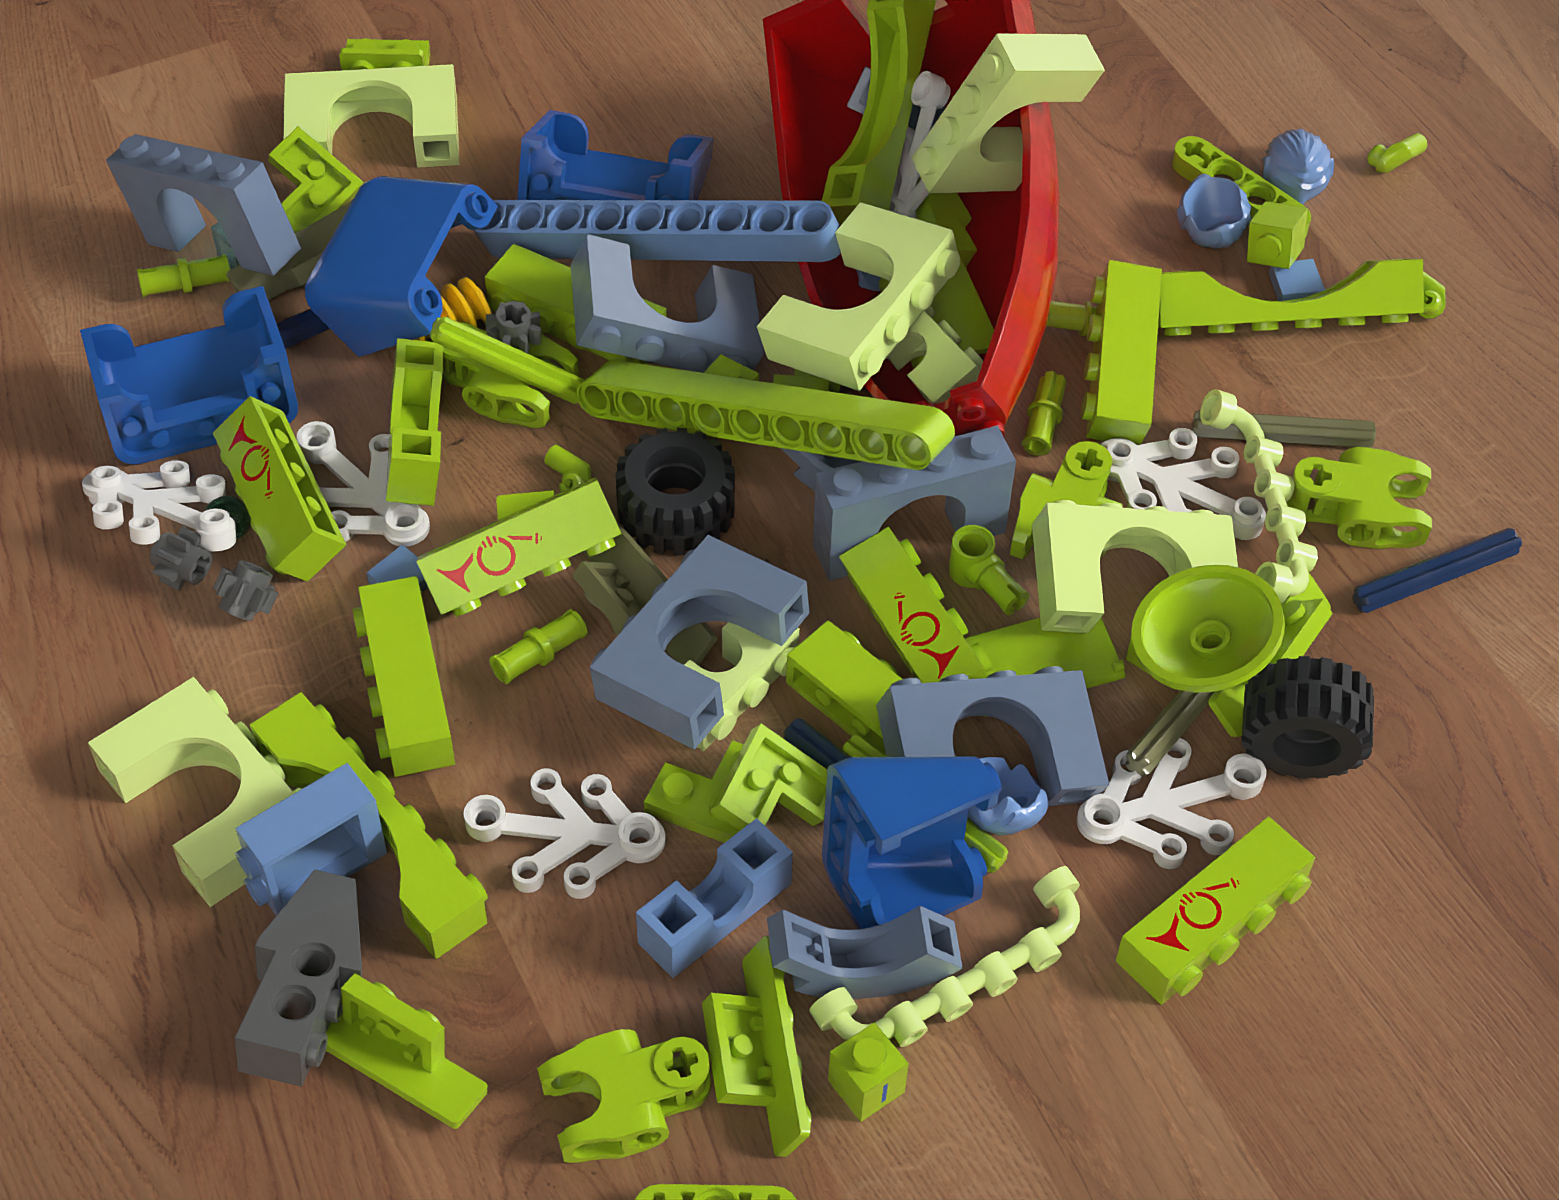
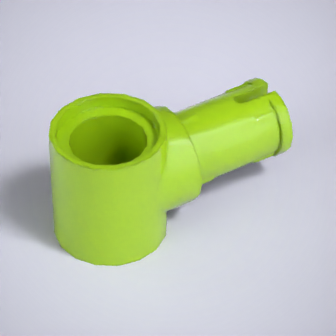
[949,525,1030,616]

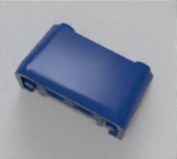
[517,110,714,200]
[305,176,498,357]
[80,286,298,464]
[822,757,1001,929]

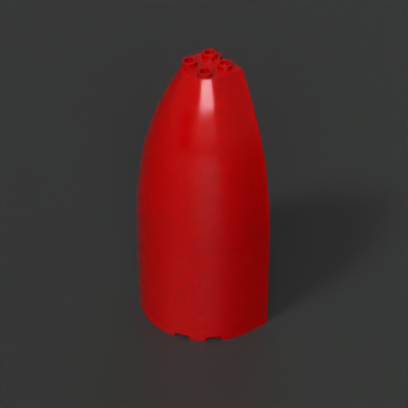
[763,0,1060,437]

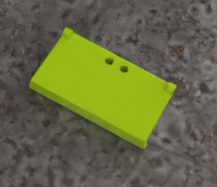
[965,617,1126,718]

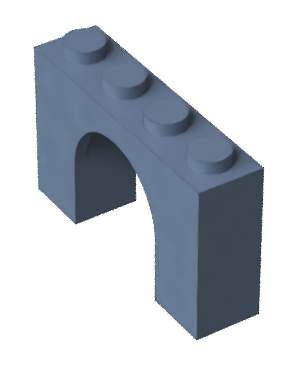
[106,134,301,276]
[570,234,764,373]
[812,425,1016,581]
[589,535,809,750]
[876,666,1109,806]

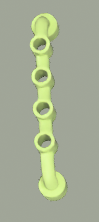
[1200,389,1318,603]
[809,866,1080,1047]

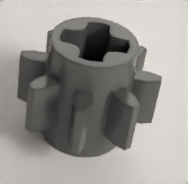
[486,301,541,354]
[150,526,212,591]
[213,560,278,621]

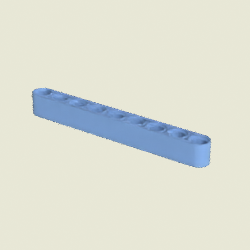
[473,200,841,262]

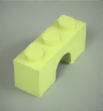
[886,306,983,403]
[685,622,800,752]

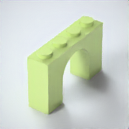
[912,34,1105,193]
[284,64,460,168]
[757,202,961,391]
[1032,500,1238,633]
[88,677,301,907]

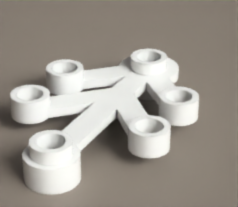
[889,71,950,219]
[297,421,430,546]
[1101,428,1266,540]
[82,460,236,551]
[1077,738,1266,869]
[464,768,666,899]

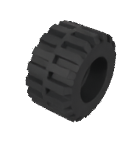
[615,427,735,556]
[1242,656,1374,779]

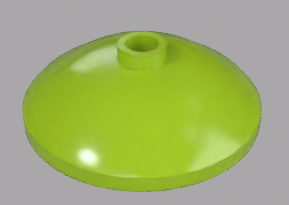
[1131,564,1285,692]

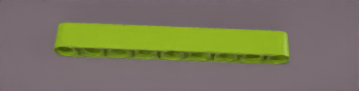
[576,360,955,470]

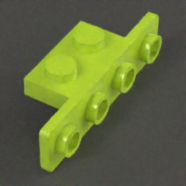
[1208,573,1333,737]
[702,936,811,1157]
[294,973,487,1129]

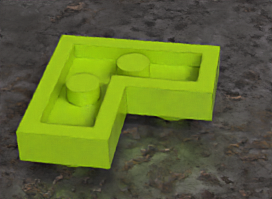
[268,126,364,233]
[711,723,827,831]
[644,740,744,843]

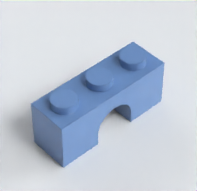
[636,818,793,978]

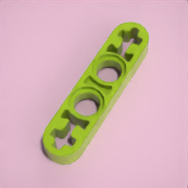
[1172,136,1311,238]

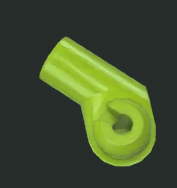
[1367,133,1427,173]
[1419,271,1446,319]
[544,445,592,492]

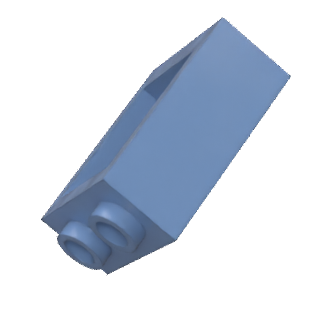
[235,763,387,916]

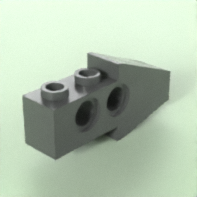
[235,869,362,1087]

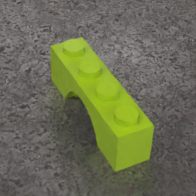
[386,338,443,506]

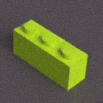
[786,620,902,753]

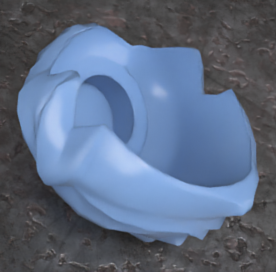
[1262,128,1334,204]
[1177,174,1252,249]
[968,757,1048,836]

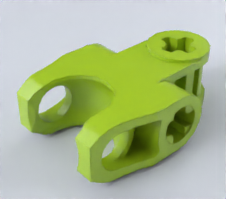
[442,322,578,428]
[1010,441,1123,559]
[1286,447,1432,549]
[537,1029,711,1163]

